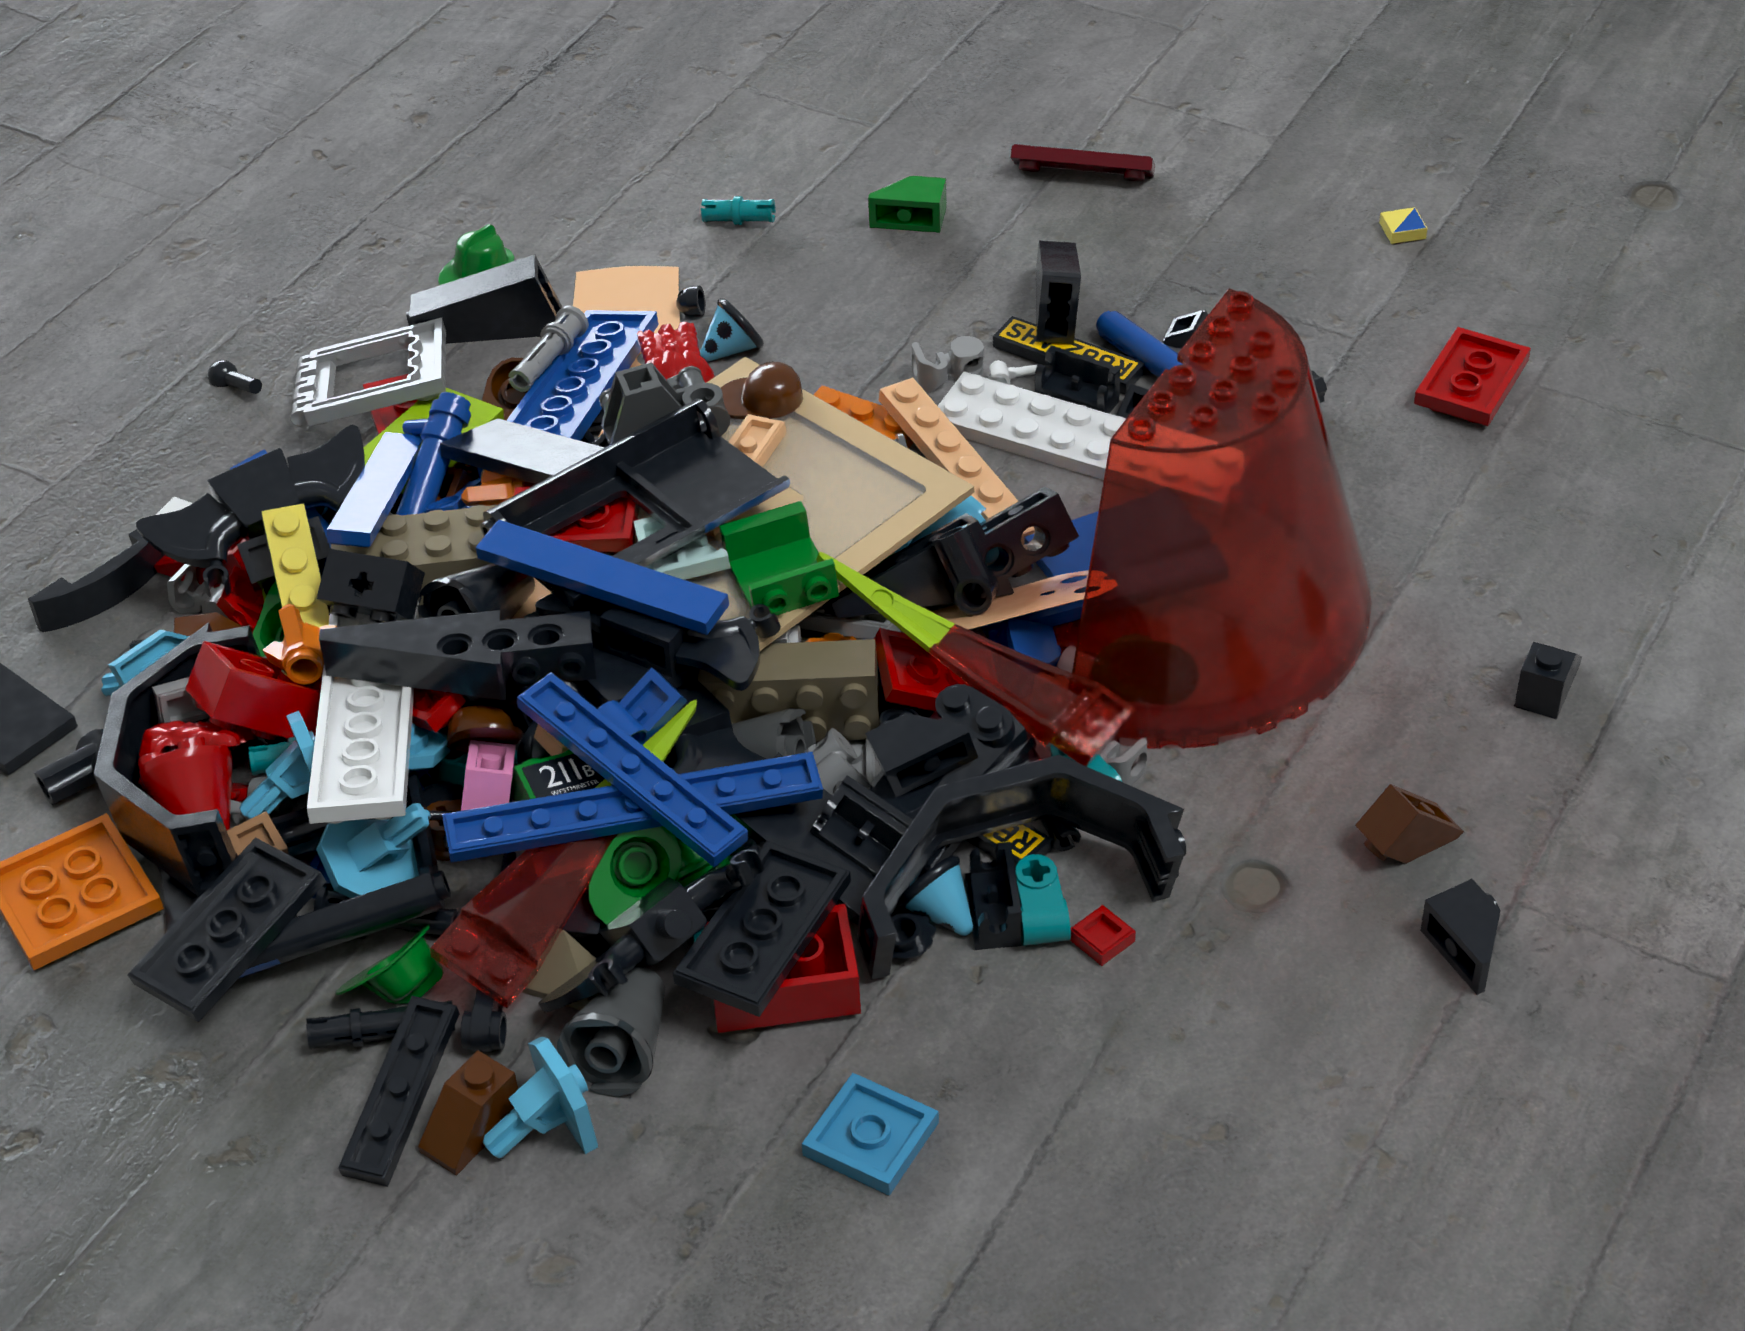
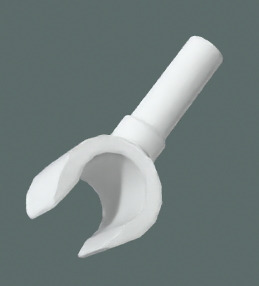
[988,360,1037,384]

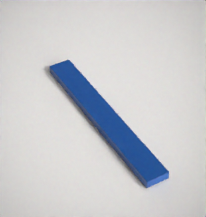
[442,752,823,863]

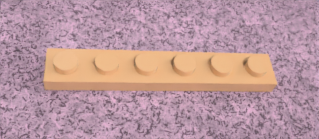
[878,378,1035,545]

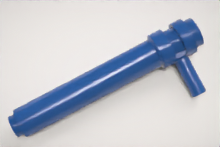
[1096,311,1255,438]
[396,392,471,515]

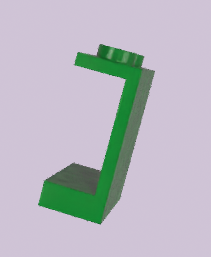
[719,501,839,615]

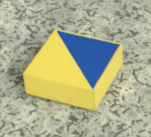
[1379,207,1427,244]

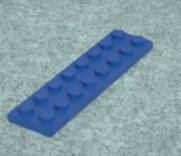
[477,310,659,477]

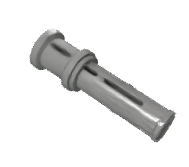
[508,305,589,392]

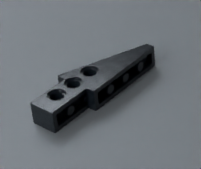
[825,487,1079,619]
[319,610,597,700]

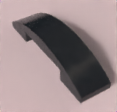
[28,529,165,632]

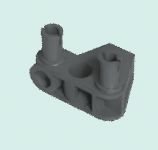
[599,363,730,445]

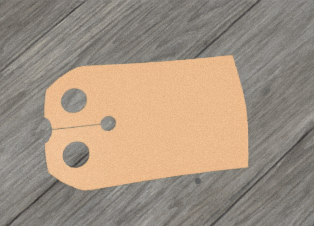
[573,266,680,368]
[931,570,1119,635]

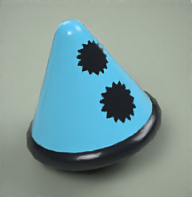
[700,298,764,362]
[898,856,973,936]

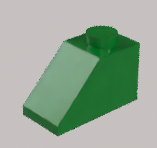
[868,176,947,233]

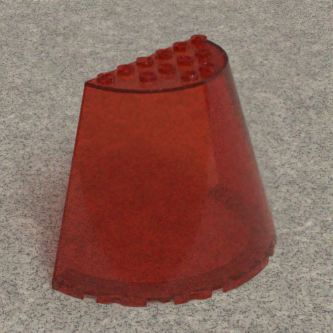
[1063,288,1372,749]

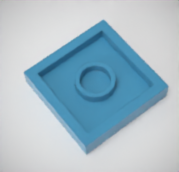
[802,1073,939,1196]

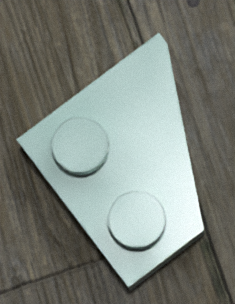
[633,517,731,580]

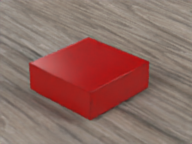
[1070,905,1136,966]

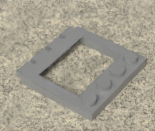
[291,318,446,427]

